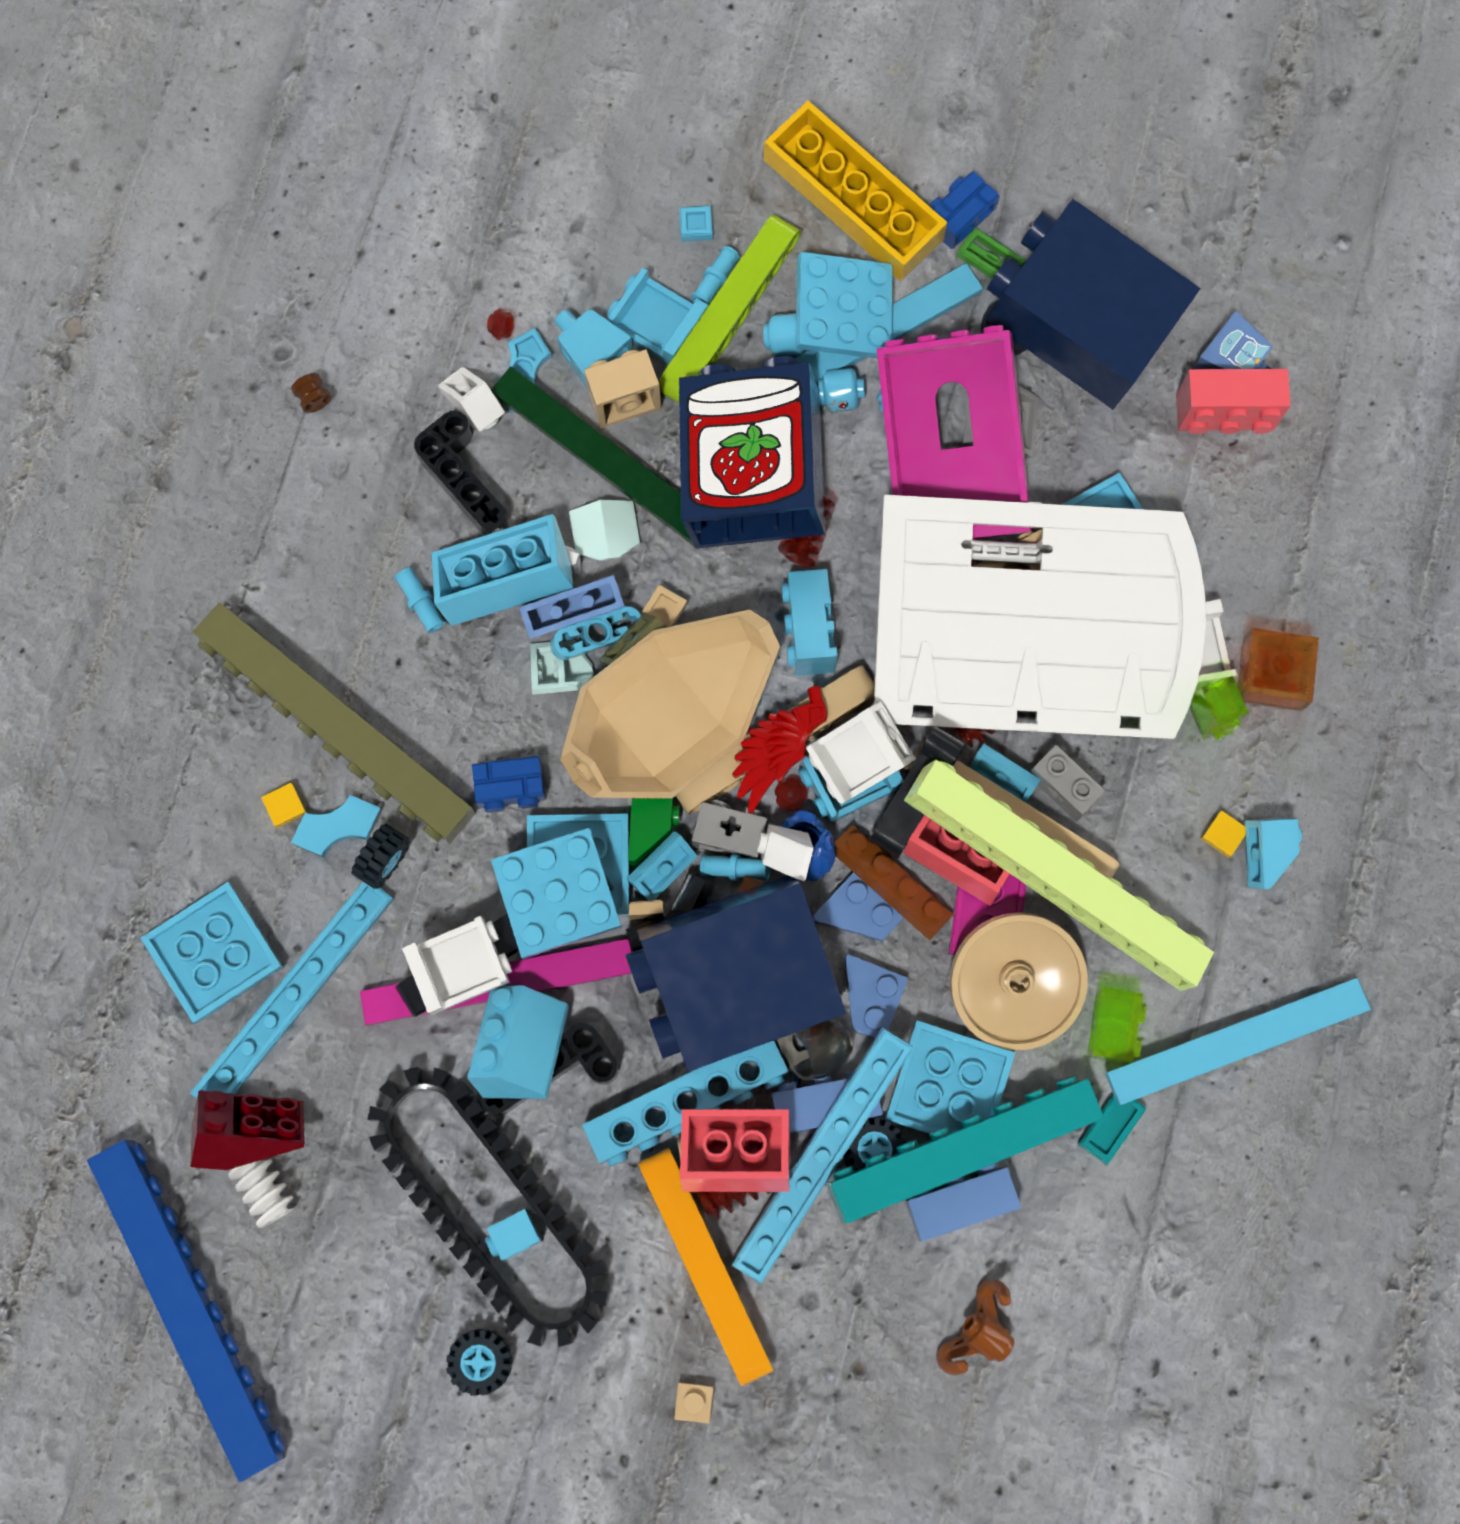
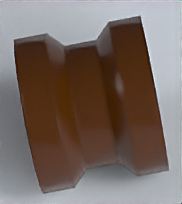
[291,373,332,413]

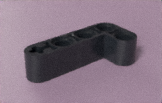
[414,410,509,536]
[869,726,965,859]
[480,1023,619,1116]

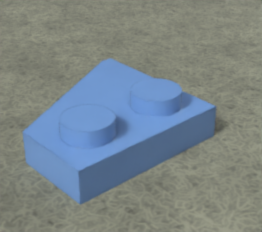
[812,872,904,942]
[845,954,909,1040]

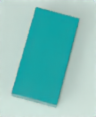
[1078,1094,1147,1165]

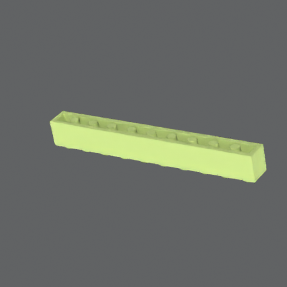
[904,760,1214,991]

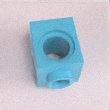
[485,1209,543,1261]

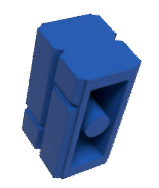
[929,172,1000,249]
[472,756,545,813]

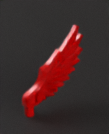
[732,686,827,814]

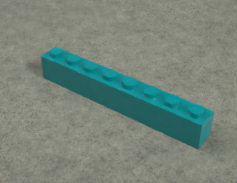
[826,1075,1104,1224]

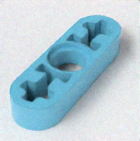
[550,607,641,660]

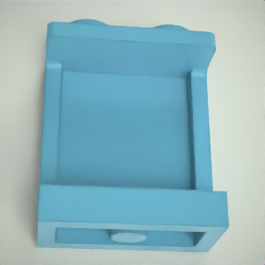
[607,268,708,365]
[798,756,903,824]

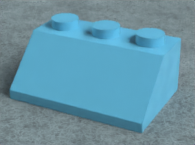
[467,986,569,1099]

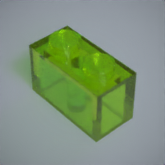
[1189,676,1249,741]
[1087,986,1147,1065]

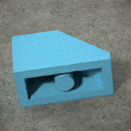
[1245,818,1302,889]

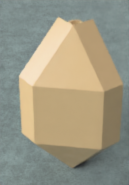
[560,609,780,798]

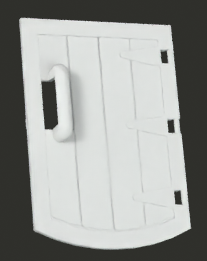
[873,495,1206,739]

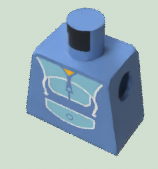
[1194,311,1273,369]

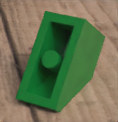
[628,798,680,866]

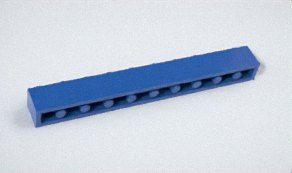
[87,1140,286,1483]

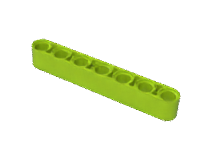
[658,214,801,404]

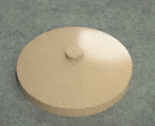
[949,912,1088,1051]

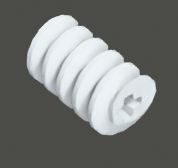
[228,1159,294,1228]

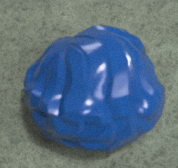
[781,811,835,881]

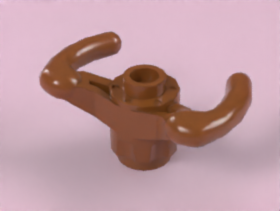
[936,1279,1014,1375]

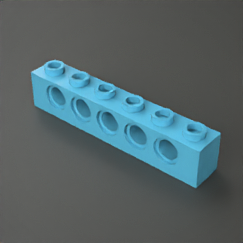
[582,1041,788,1167]

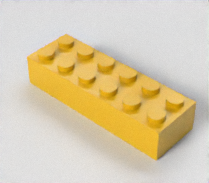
[763,101,948,282]

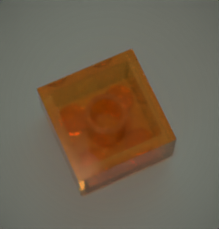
[1236,628,1319,711]

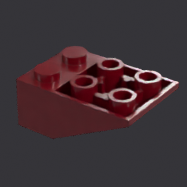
[190,1090,305,1170]

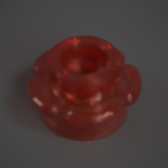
[487,308,514,340]
[775,778,808,811]

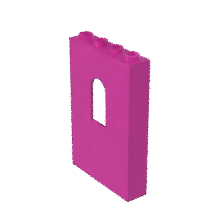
[877,325,1033,539]

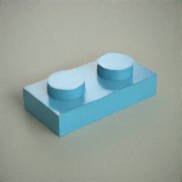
[969,744,1041,803]
[626,831,698,901]

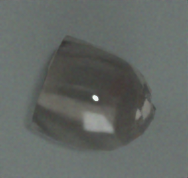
[777,1019,854,1081]

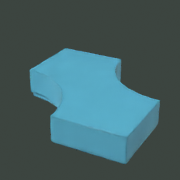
[495,328,552,414]
[291,795,382,857]

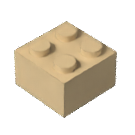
[584,349,661,429]

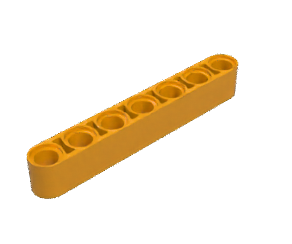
[637,1147,774,1387]

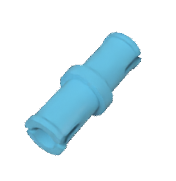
[691,246,740,306]
[394,567,446,633]
[700,854,771,881]

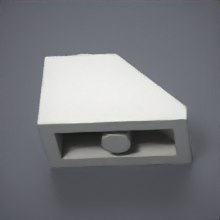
[438,367,505,432]
[756,824,813,881]

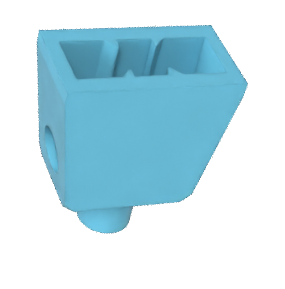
[554,309,633,388]

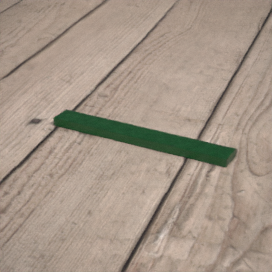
[491,366,694,546]

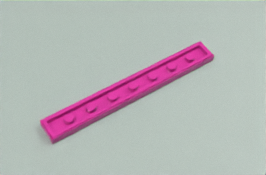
[360,939,632,1026]

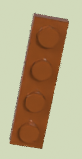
[834,824,954,941]

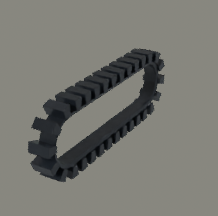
[367,1067,610,1347]

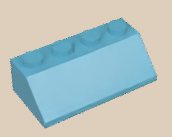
[432,514,573,626]

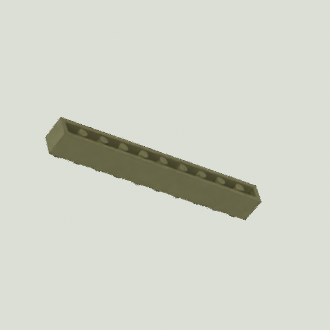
[193,602,476,844]

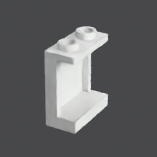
[1194,599,1237,694]
[806,701,916,804]
[402,916,512,1015]

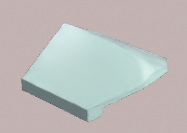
[569,500,640,561]
[530,640,593,695]

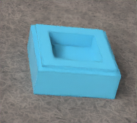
[679,206,713,242]

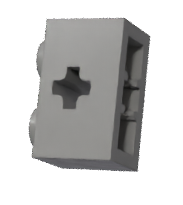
[1030,745,1105,822]
[692,800,767,859]

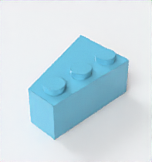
[781,569,837,676]

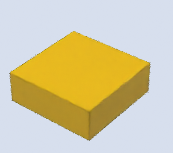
[261,782,307,829]
[1201,810,1246,858]

